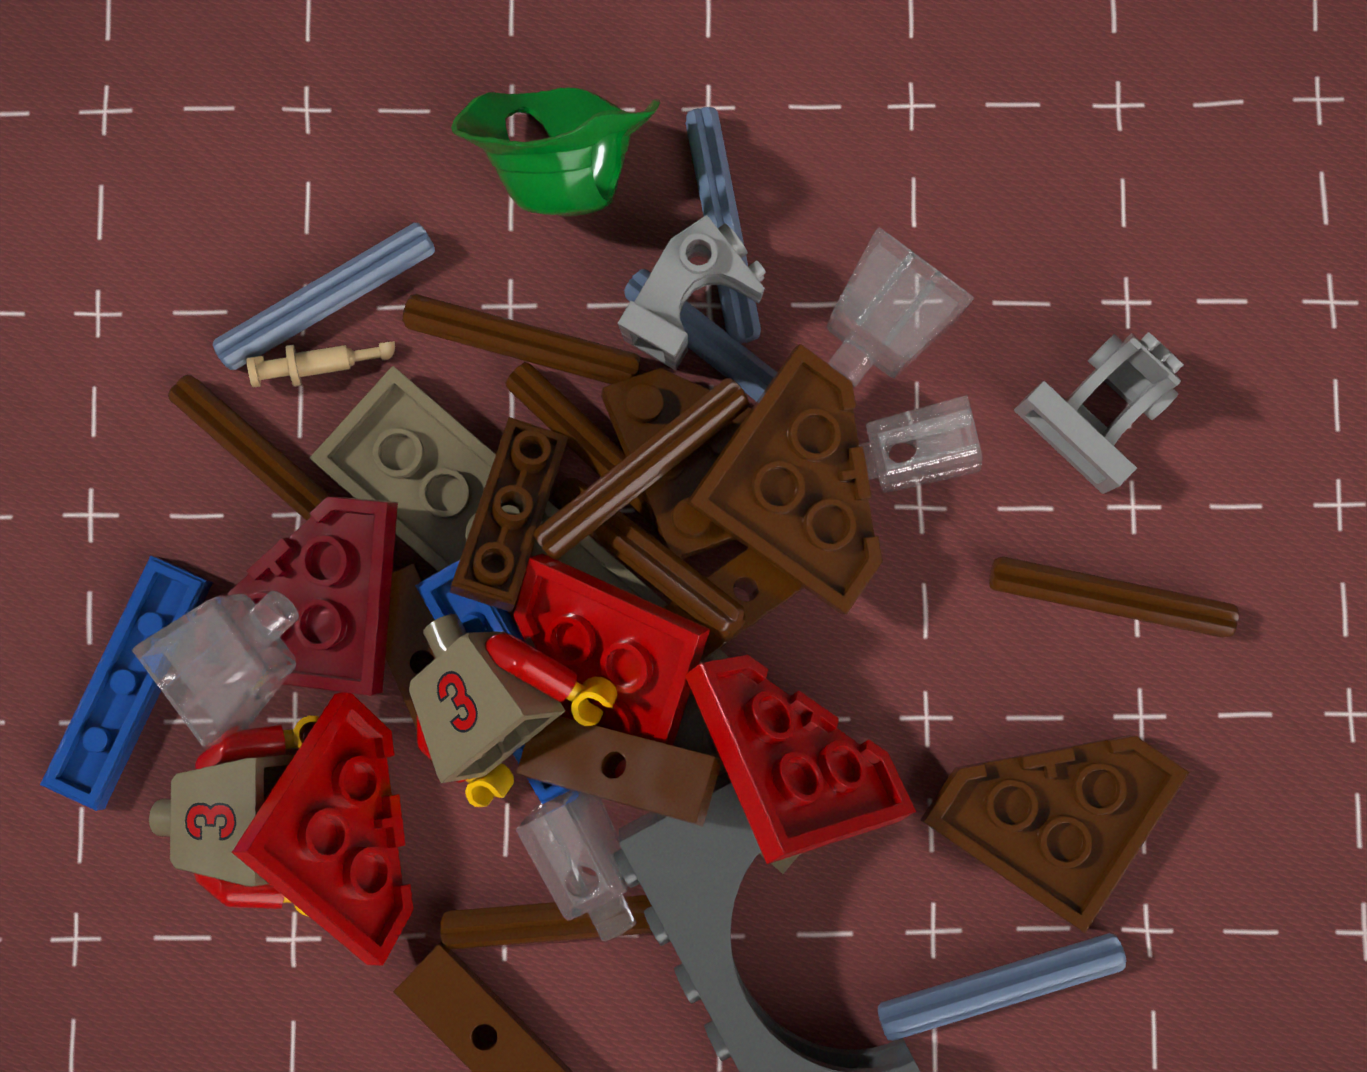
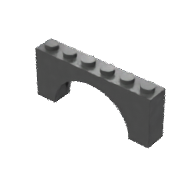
[613,772,920,1072]

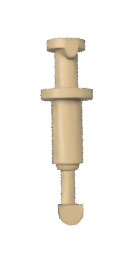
[247,341,395,388]

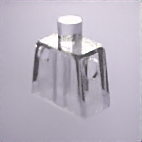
[826,227,975,388]
[859,395,983,493]
[132,591,299,748]
[516,790,637,941]

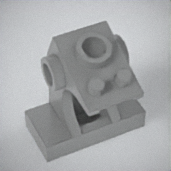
[618,215,766,370]
[1014,332,1184,494]

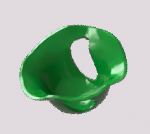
[451,87,660,216]

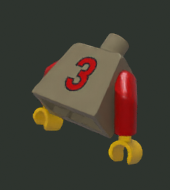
[409,614,617,807]
[149,715,319,917]

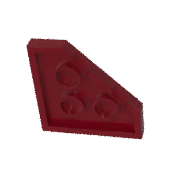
[197,497,398,696]

